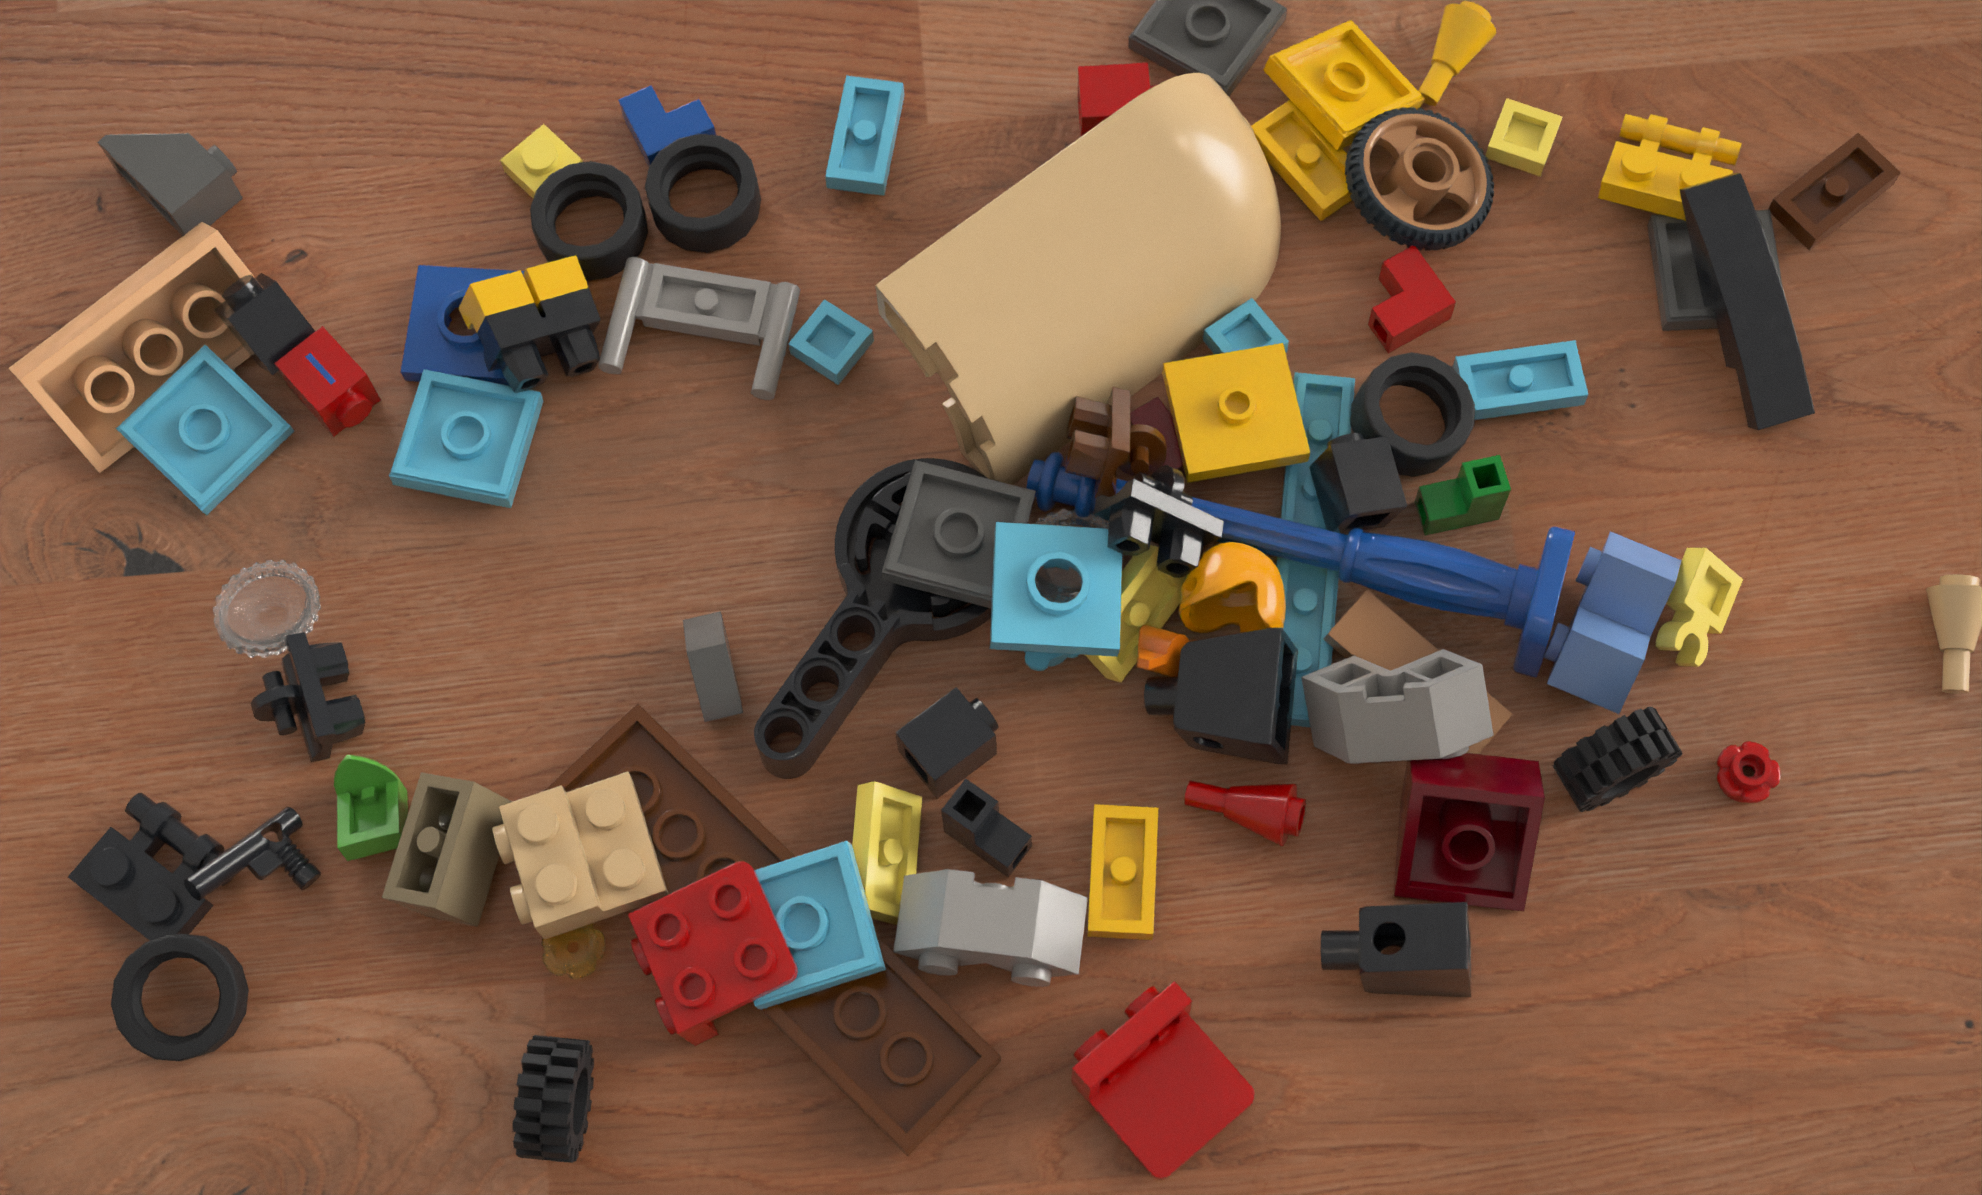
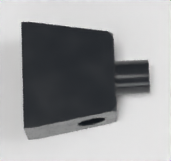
[1144,627,1298,764]
[1321,902,1472,997]

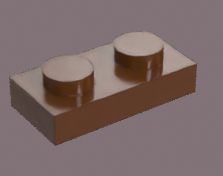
[1768,133,1901,251]

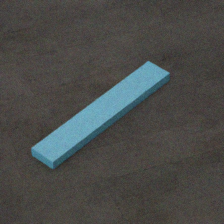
[1276,372,1355,727]

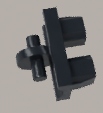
[1093,465,1224,578]
[250,632,365,762]

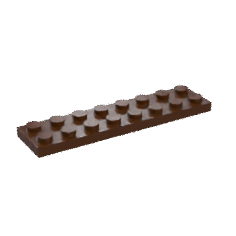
[544,704,1001,1157]

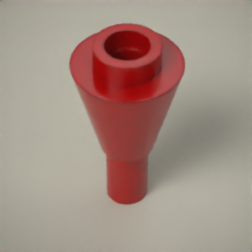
[1184,780,1306,847]

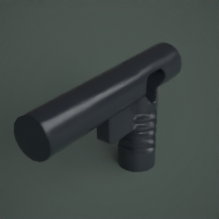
[184,807,322,901]

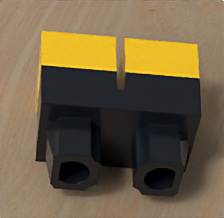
[458,255,601,393]

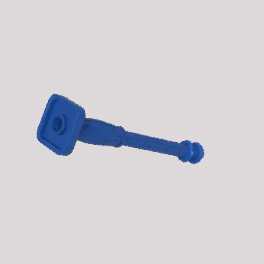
[1026,452,1575,678]

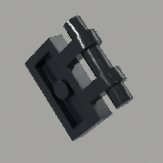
[68,793,235,941]

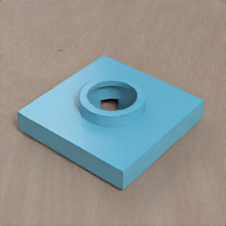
[990,522,1122,657]

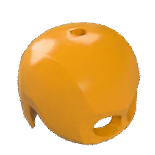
[1179,542,1286,633]

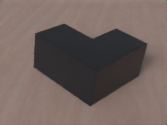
[941,778,1032,878]

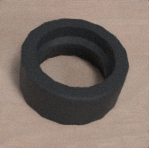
[645,134,761,253]
[530,161,648,281]
[1350,352,1475,477]
[111,934,249,1061]

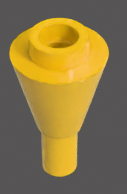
[1418,1,1497,106]

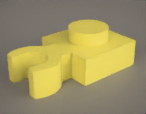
[1656,548,1743,667]

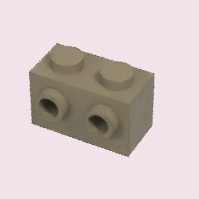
[382,772,512,927]

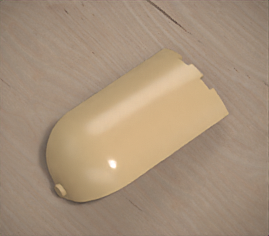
[875,73,1281,485]

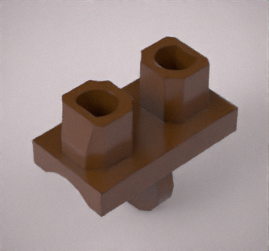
[1065,387,1167,498]

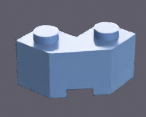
[1543,531,1682,714]

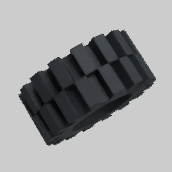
[1552,707,1682,812]
[512,1035,594,1163]

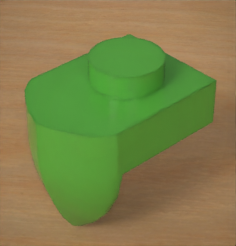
[334,754,408,861]

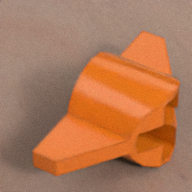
[1137,625,1197,677]

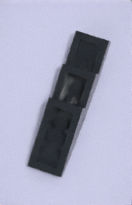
[1679,173,1815,430]

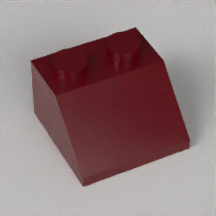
[1394,753,1545,912]

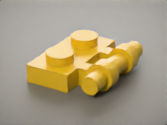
[1598,114,1742,221]

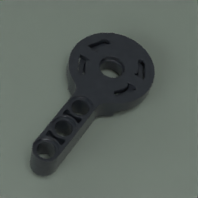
[754,458,991,779]

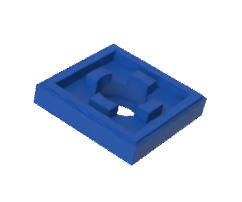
[401,265,525,386]

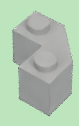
[1301,649,1494,764]
[893,869,1088,987]

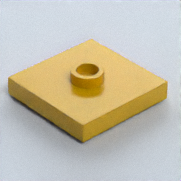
[1263,20,1425,151]
[1162,343,1310,483]

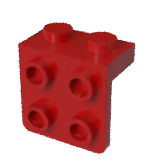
[628,861,798,1046]
[1071,981,1255,1180]

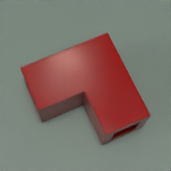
[1368,246,1456,354]

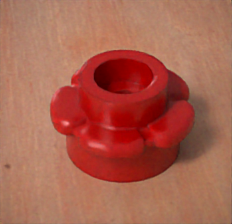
[1717,741,1781,803]

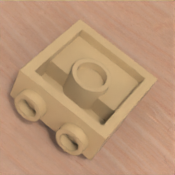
[492,772,669,940]

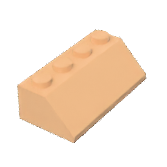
[9,222,255,473]

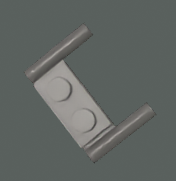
[598,257,800,400]

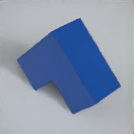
[618,85,716,166]

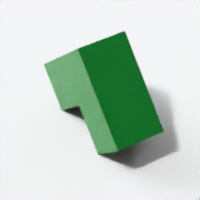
[1414,455,1511,536]

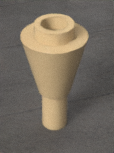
[1926,575,1982,694]

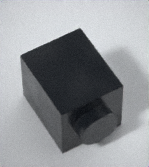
[214,273,315,375]
[1309,433,1407,534]
[895,687,999,799]

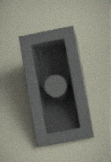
[98,133,243,236]

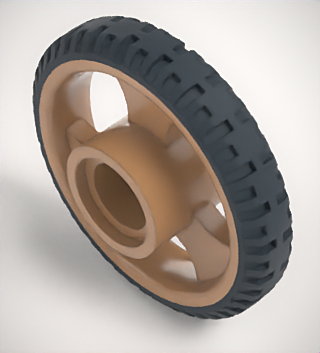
[1345,107,1494,251]

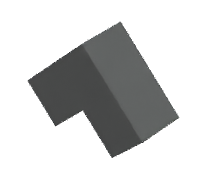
[683,611,743,722]

